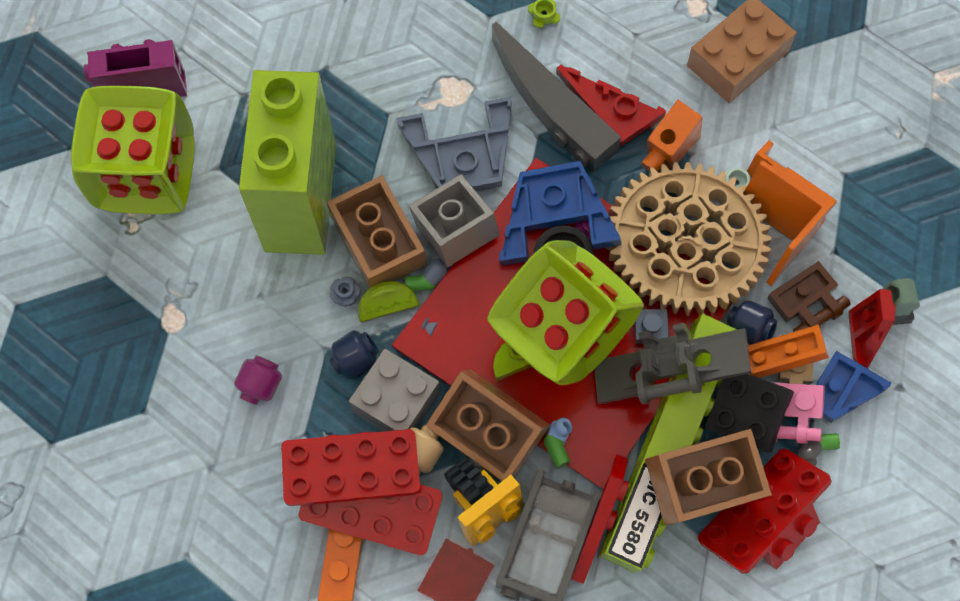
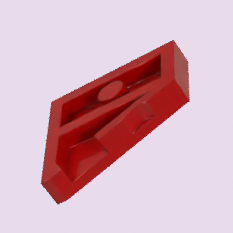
[848,289,896,369]

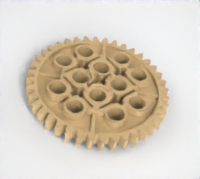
[606,162,771,316]

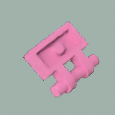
[774,383,825,444]

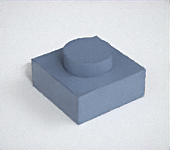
[634,309,668,344]

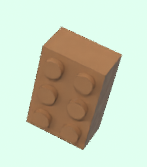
[687,0,797,103]
[327,175,427,288]
[425,369,550,481]
[645,429,772,525]

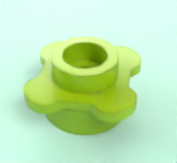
[528,0,561,28]

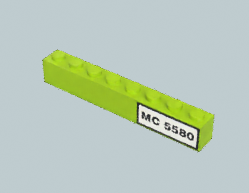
[598,313,737,573]

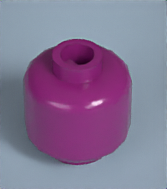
[234,355,282,405]

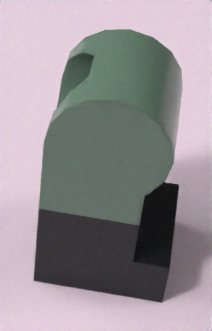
[883,278,920,325]

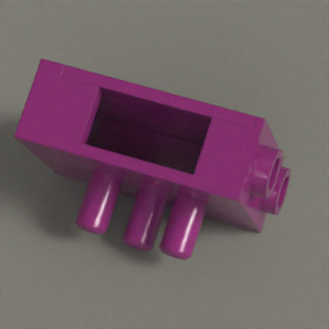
[84,39,187,97]

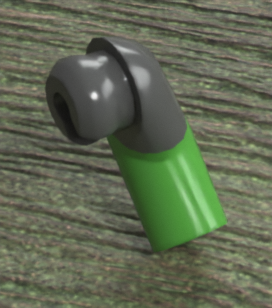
[797,433,840,466]

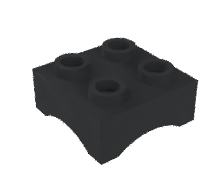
[705,374,794,453]

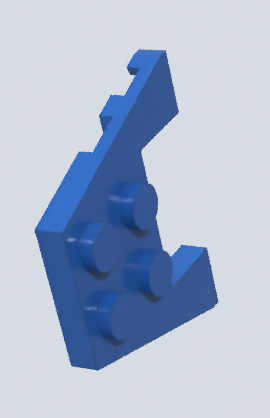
[499,161,622,266]

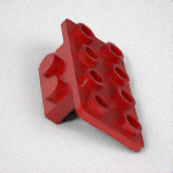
[281,429,420,506]
[698,449,832,574]
[298,484,443,555]

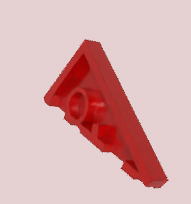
[556,64,666,147]
[571,454,629,584]

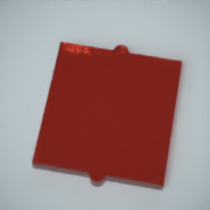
[417,539,494,601]

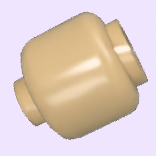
[409,425,444,474]

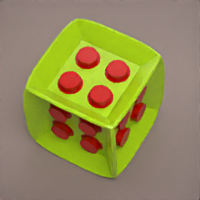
[71,86,195,214]
[487,240,644,385]

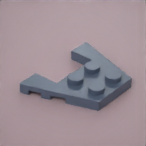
[397,96,512,191]

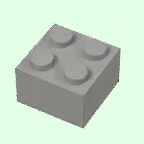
[409,174,500,267]
[348,349,441,431]

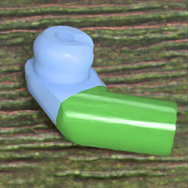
[544,418,572,469]

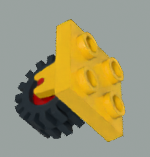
[444,457,524,547]

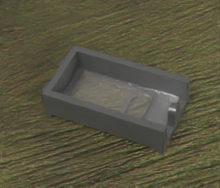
[496,469,602,601]

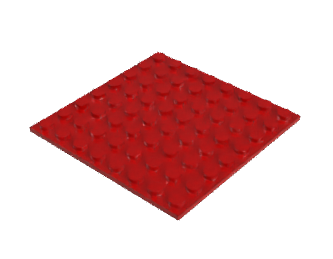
[392,158,733,490]

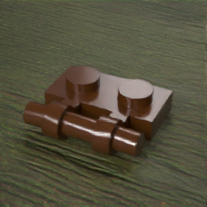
[767,261,851,332]

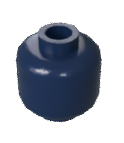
[727,300,778,345]
[329,330,379,378]

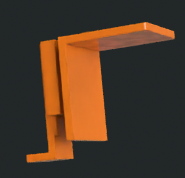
[744,140,837,286]

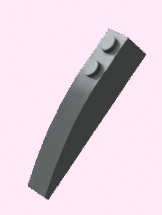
[492,22,621,173]

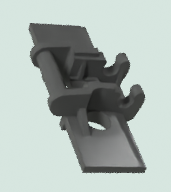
[595,323,752,404]

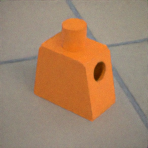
[641,99,703,172]

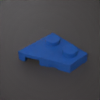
[816,351,891,423]

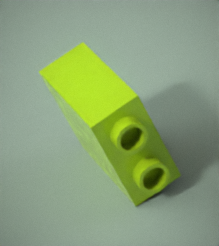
[239,70,336,255]

